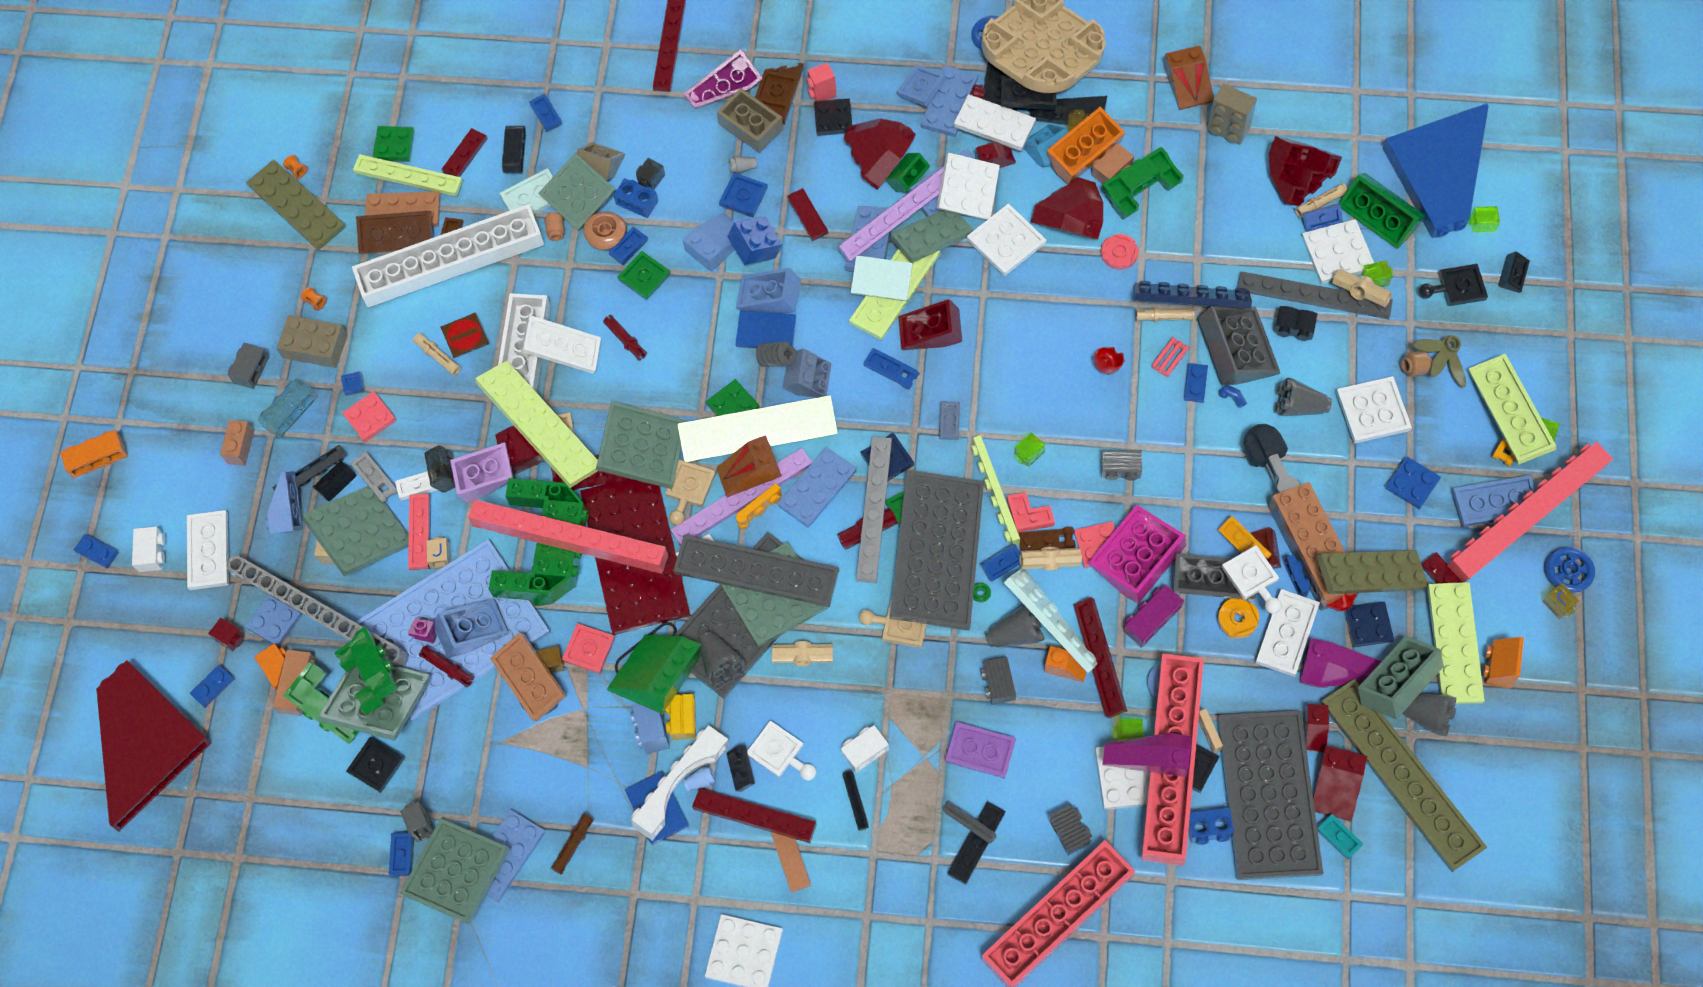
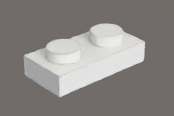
[395,470,439,501]

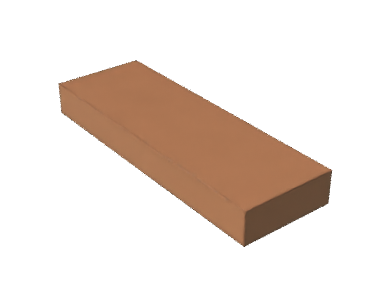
[771,833,811,893]

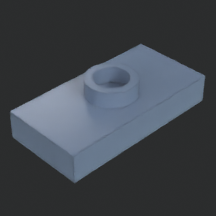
[939,401,960,440]

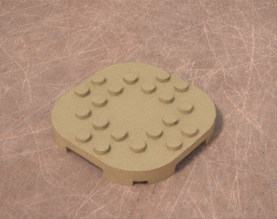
[981,0,1106,93]

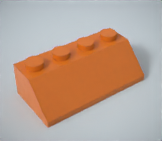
[1046,107,1126,184]

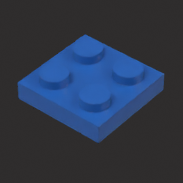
[719,173,768,217]
[1385,456,1441,510]

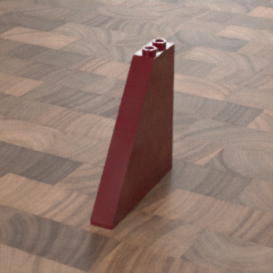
[96,660,211,832]

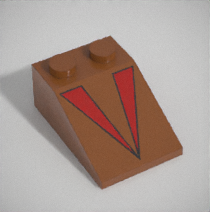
[1163,45,1214,110]
[716,435,782,497]

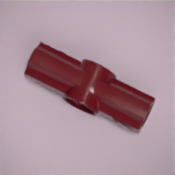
[837,508,898,550]

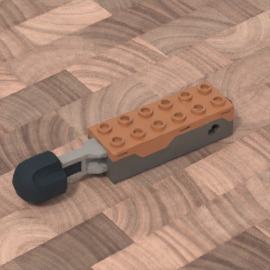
[1243,423,1359,612]

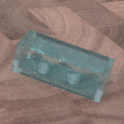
[258,377,318,439]

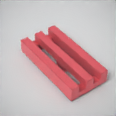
[1152,337,1189,377]

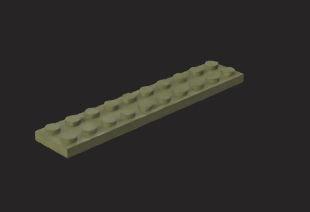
[1321,679,1487,872]

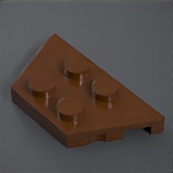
[755,63,804,125]

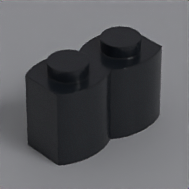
[1274,306,1318,341]

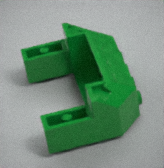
[489,478,588,606]

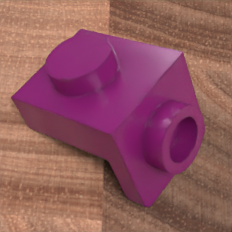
[408,618,436,643]

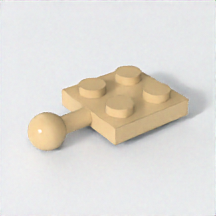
[665,460,716,526]
[859,601,927,648]

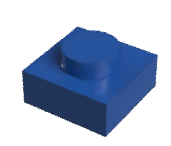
[341,371,364,395]

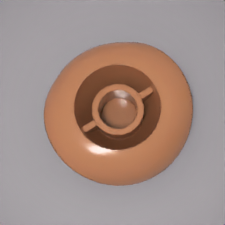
[584,212,626,250]

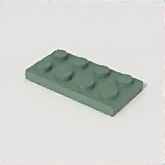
[890,210,974,263]

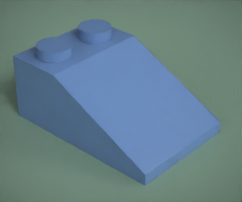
[683,213,735,272]
[736,268,801,313]
[265,471,303,534]
[434,598,508,658]

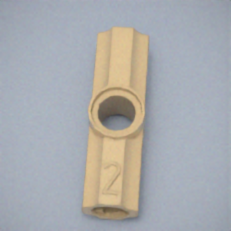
[1332,269,1392,307]
[1019,547,1082,570]
[772,641,833,666]

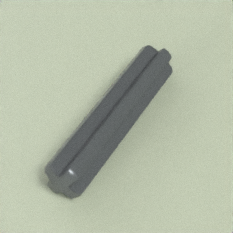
[943,802,996,843]

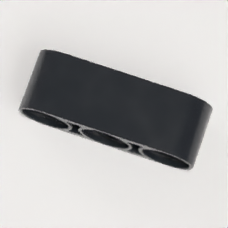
[502,126,526,173]

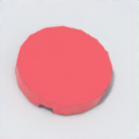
[1101,234,1139,270]

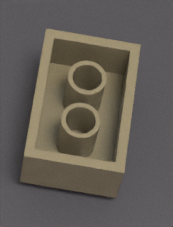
[1207,83,1257,145]
[717,88,783,153]
[277,315,348,368]

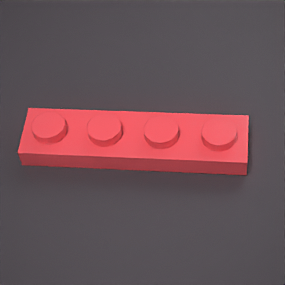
[408,494,430,571]

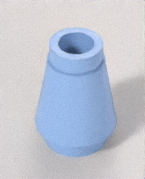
[683,767,716,791]

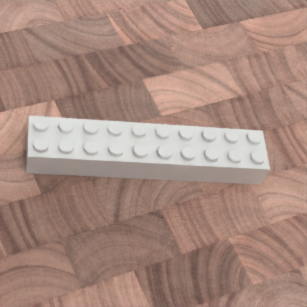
[352,204,544,308]

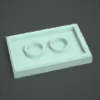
[499,168,553,215]
[851,256,913,301]

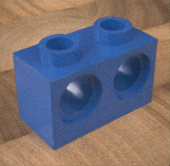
[613,178,658,218]
[1188,808,1234,845]

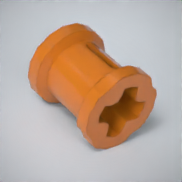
[283,155,307,179]
[301,287,327,311]

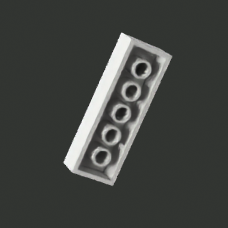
[498,293,551,393]

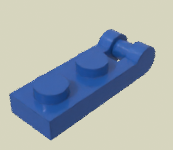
[863,348,920,390]

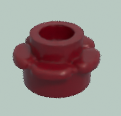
[970,84,985,99]

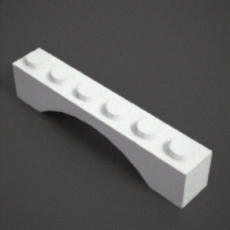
[631,725,729,841]

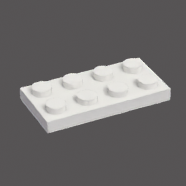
[954,94,1036,151]
[521,315,601,374]
[187,510,229,590]
[1256,589,1320,677]

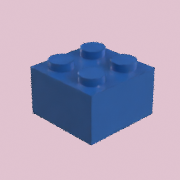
[727,216,783,265]

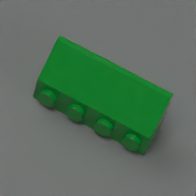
[1339,173,1425,249]

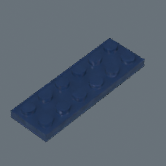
[1134,281,1252,309]

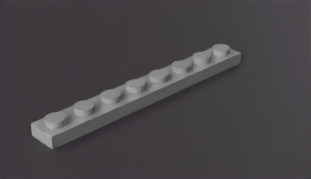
[856,437,892,584]

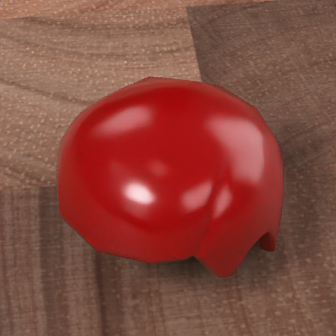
[1093,347,1125,375]

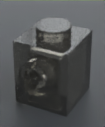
[636,158,665,190]

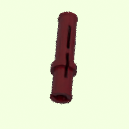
[603,315,647,361]
[419,645,474,688]

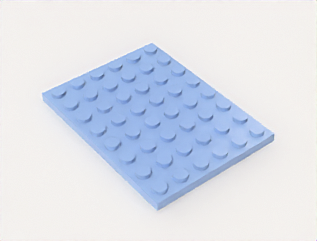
[355,539,550,721]

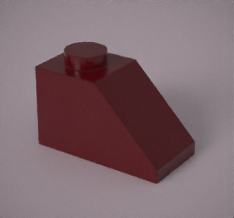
[975,142,1016,169]
[1304,704,1329,752]

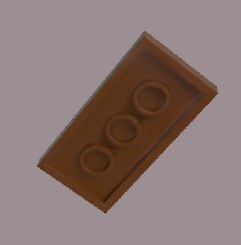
[356,211,433,254]

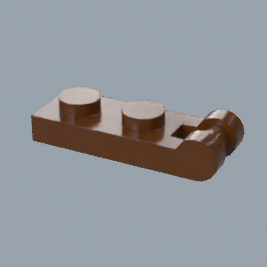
[1018,527,1076,551]

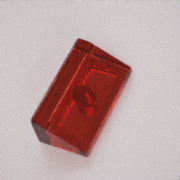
[1251,527,1281,569]

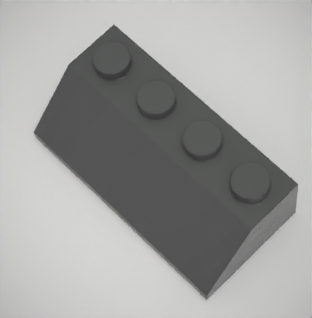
[1173,553,1256,601]

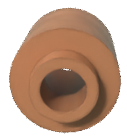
[544,212,565,241]

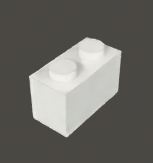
[132,527,166,572]
[841,725,889,773]

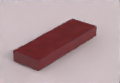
[787,188,828,241]

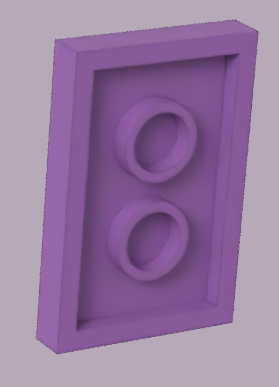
[945,722,1016,779]

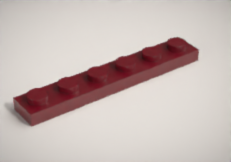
[653,0,686,92]
[1074,597,1127,718]
[692,788,817,843]

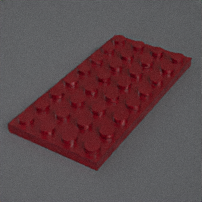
[580,479,691,635]

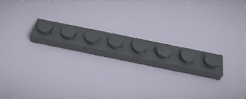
[1238,271,1393,320]

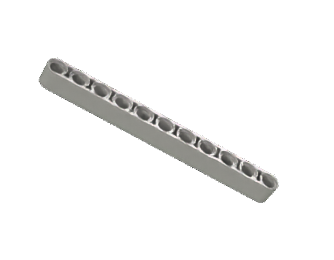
[227,555,407,667]

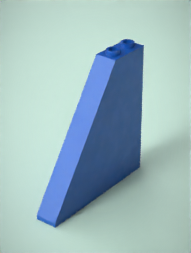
[1382,103,1489,238]

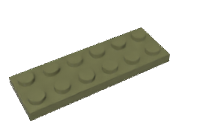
[246,159,346,251]
[1317,550,1428,594]

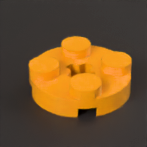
[1218,598,1259,639]

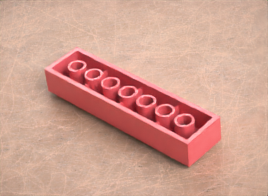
[981,840,1135,987]

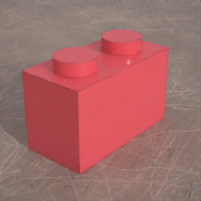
[806,62,837,101]

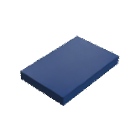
[735,310,797,348]
[625,771,689,846]

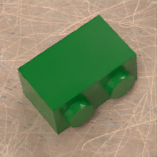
[886,153,930,192]

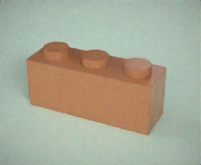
[273,650,317,716]

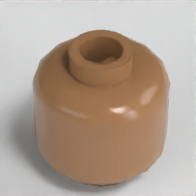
[1401,350,1432,377]

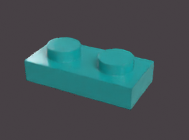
[1317,814,1363,860]

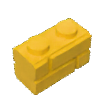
[666,694,696,740]

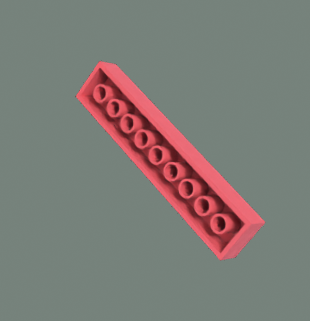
[1141,654,1204,866]

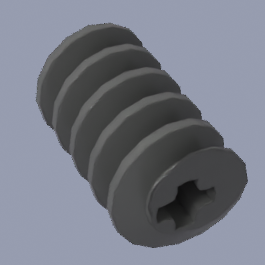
[756,341,797,367]

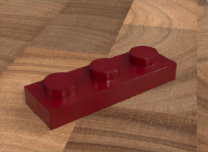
[441,128,488,177]

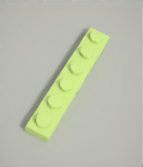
[353,154,463,197]
[971,435,1020,546]

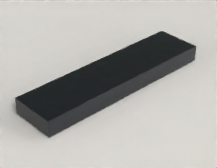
[947,801,1006,885]

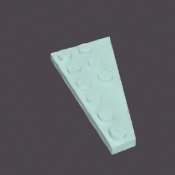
[1004,569,1098,673]

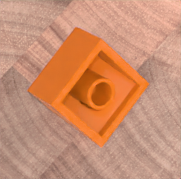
[1483,637,1524,689]

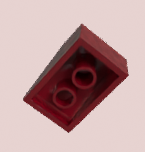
[899,299,962,350]
[495,426,544,474]
[1313,746,1367,822]

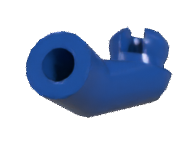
[1219,385,1247,408]

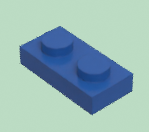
[529,94,562,132]
[1303,204,1343,232]
[608,226,648,265]
[1184,363,1208,403]
[74,534,119,569]
[980,544,1020,582]
[1284,554,1311,597]
[190,665,235,708]
[389,833,413,876]

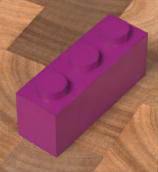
[1124,585,1184,648]

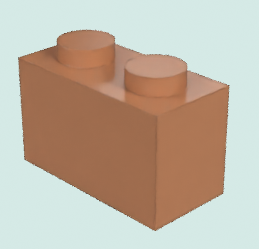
[1092,143,1134,184]
[220,420,254,466]

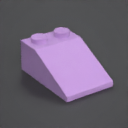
[450,442,514,502]

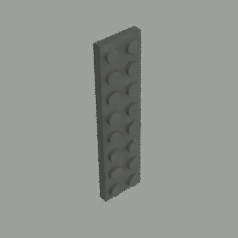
[673,535,839,607]

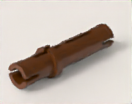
[550,813,594,875]

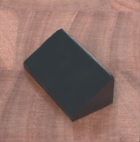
[1498,251,1530,293]
[313,461,357,502]

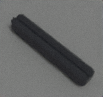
[842,770,869,831]

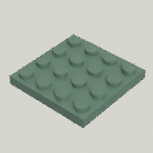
[596,401,686,489]
[302,486,409,576]
[720,542,828,648]
[319,665,430,741]
[400,818,510,925]

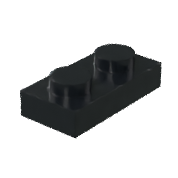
[726,745,755,792]

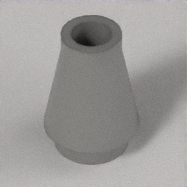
[729,156,757,174]

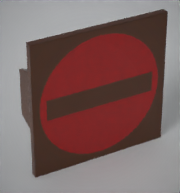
[440,313,489,358]

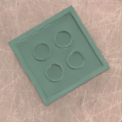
[538,153,616,231]

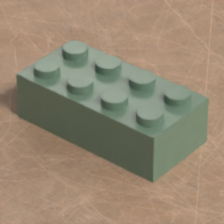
[1358,636,1444,719]

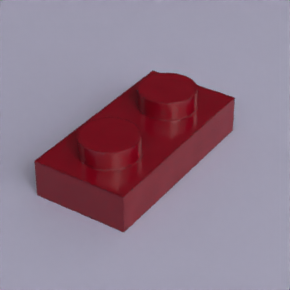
[1421,552,1462,584]

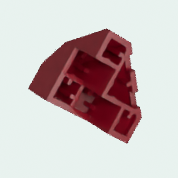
[843,118,916,189]
[1269,136,1342,206]
[1030,177,1103,239]

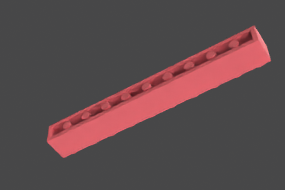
[1447,442,1613,583]
[468,499,668,574]

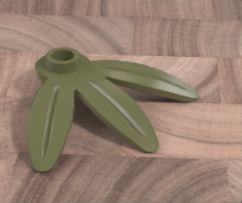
[1414,335,1466,388]

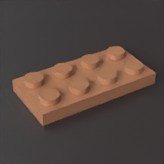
[365,191,441,227]
[490,633,566,722]

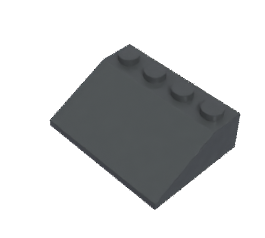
[1198,306,1281,385]

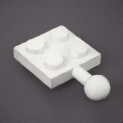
[1221,545,1282,614]
[747,721,816,781]

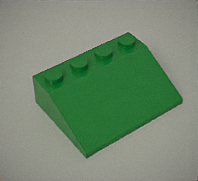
[607,635,701,714]

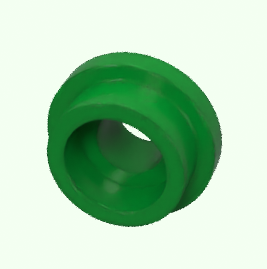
[973,583,991,603]

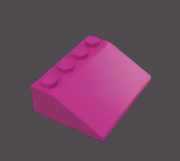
[1088,505,1186,604]

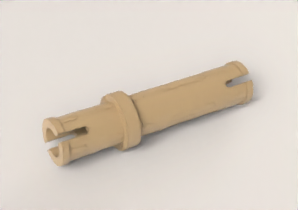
[1295,183,1348,218]
[1136,307,1195,322]
[413,333,461,376]

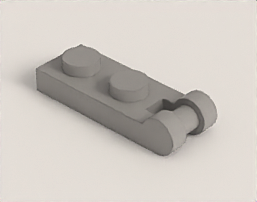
[350,452,398,503]

